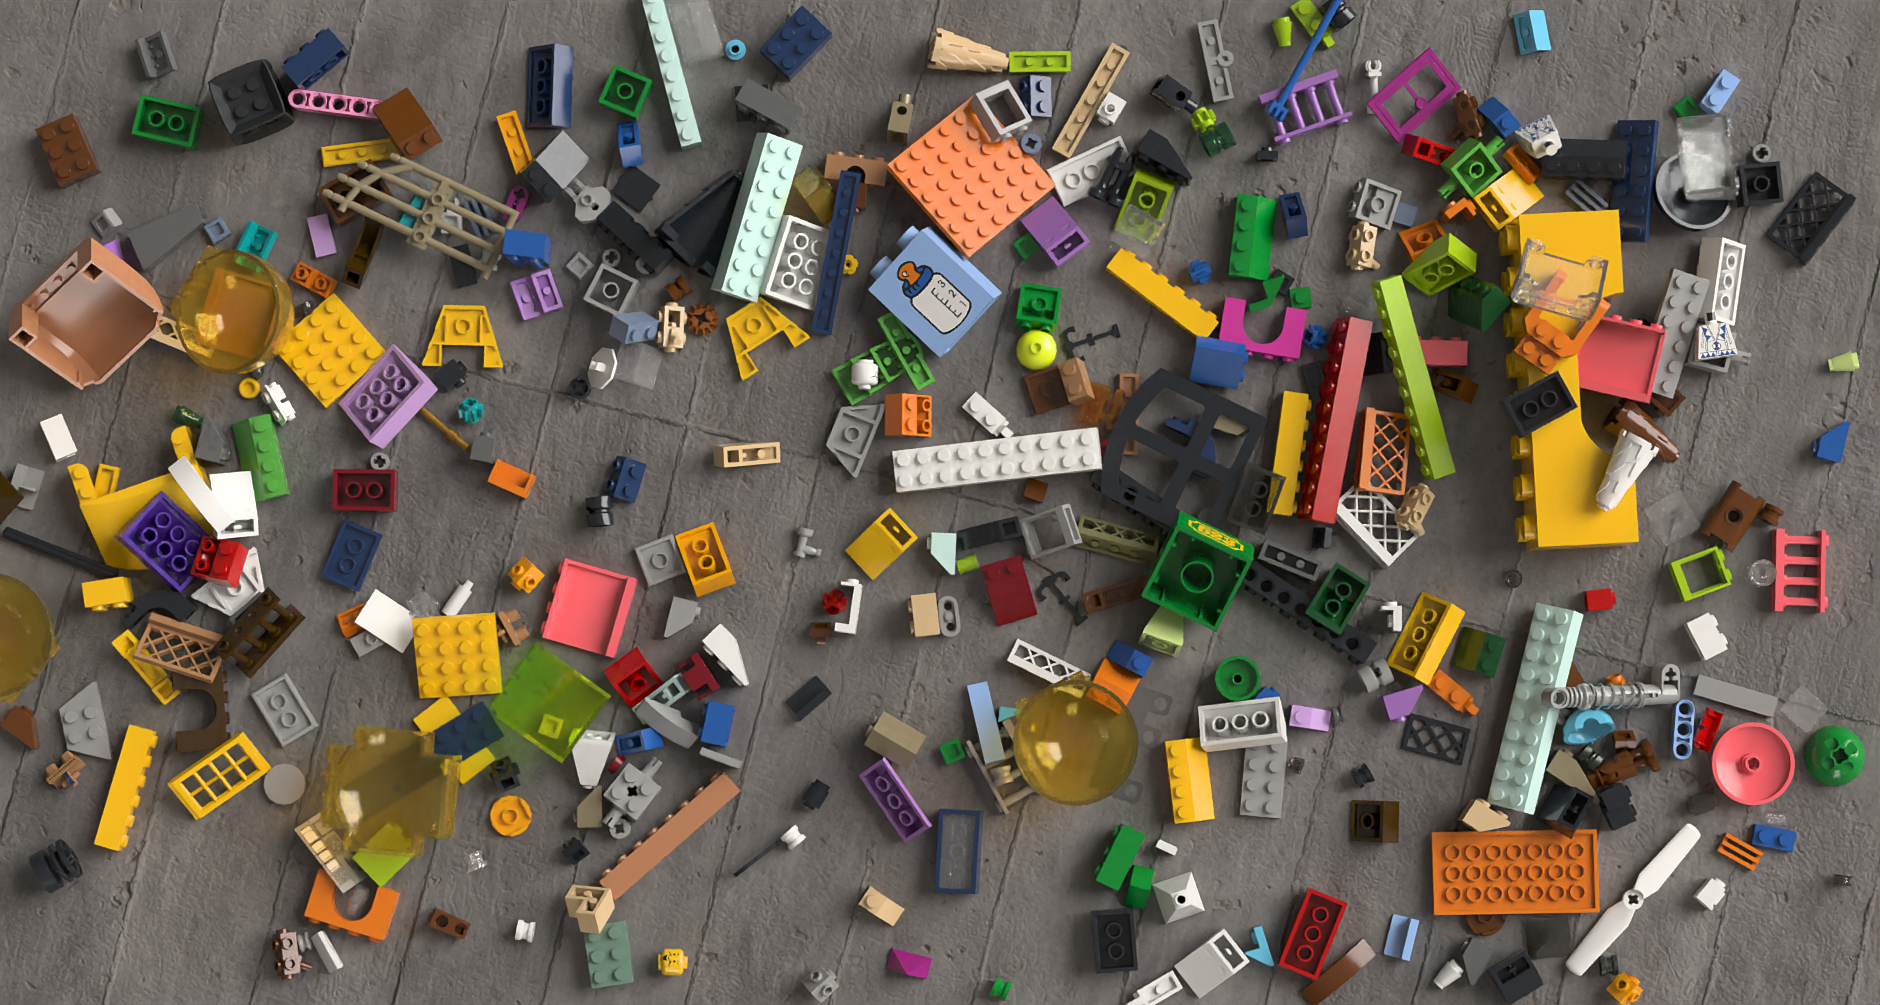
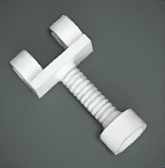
[1365,60,1382,114]

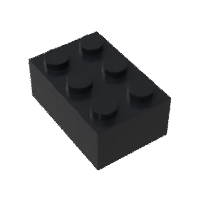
[1499,370,1578,439]
[1091,907,1138,974]

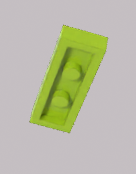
[1009,51,1071,73]

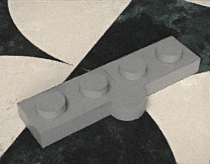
[1197,19,1234,103]

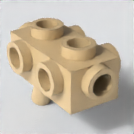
[1345,221,1380,272]
[655,302,687,353]
[1394,483,1435,536]

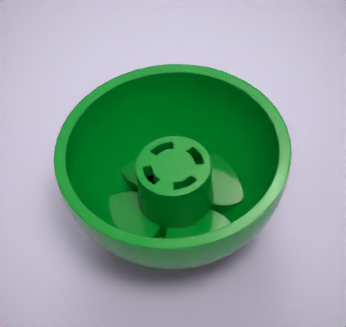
[1803,725,1865,786]

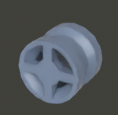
[1021,133,1041,156]

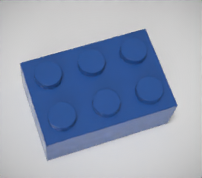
[502,229,553,269]

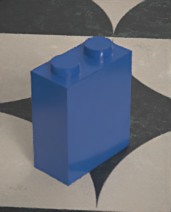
[1189,335,1249,389]

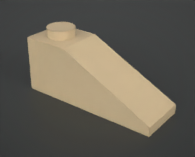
[713,442,780,467]

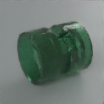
[1199,122,1236,158]

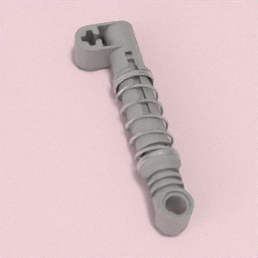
[1541,663,1680,710]

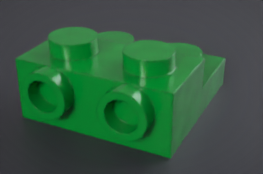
[1015,283,1062,334]

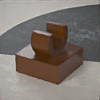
[810,622,832,645]
[1612,730,1636,753]

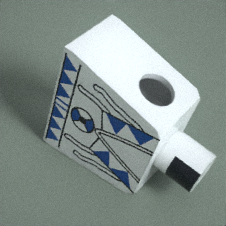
[1514,115,1562,159]
[1694,312,1738,361]

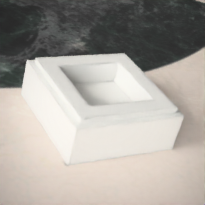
[1155,839,1177,855]

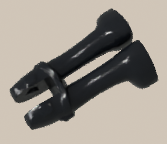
[1087,146,1136,209]

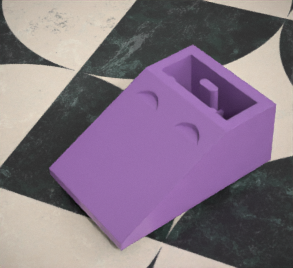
[1020,196,1090,269]

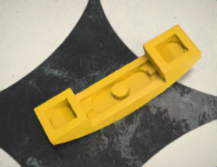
[111,629,181,706]

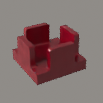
[677,652,722,701]

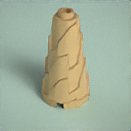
[927,27,1009,73]

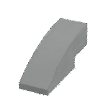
[635,697,699,749]

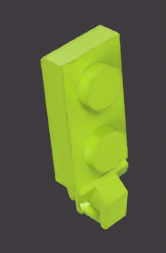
[1290,0,1335,50]

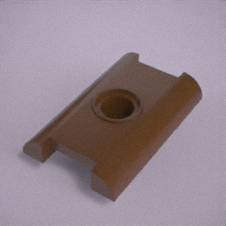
[1699,480,1766,553]

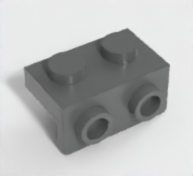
[135,31,178,78]

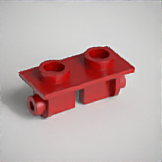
[1692,707,1724,752]

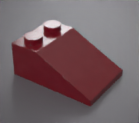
[980,555,1038,626]

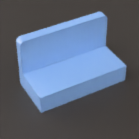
[1383,914,1419,961]

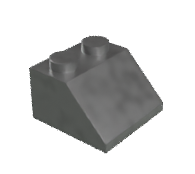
[194,417,232,466]

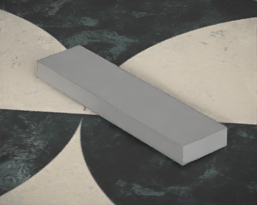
[1692,674,1778,718]

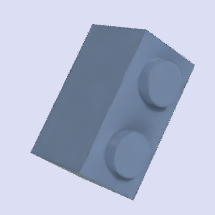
[609,311,659,344]

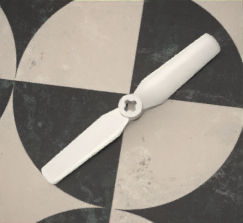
[1565,824,1701,976]

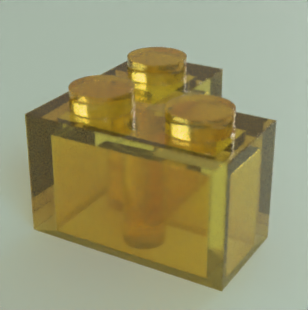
[792,165,836,225]

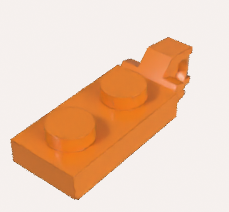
[1426,669,1479,716]

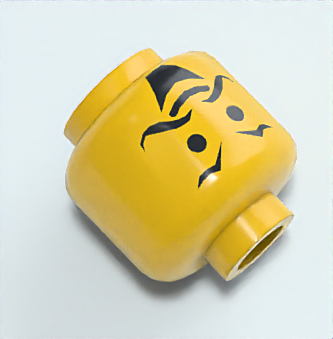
[658,949,688,976]

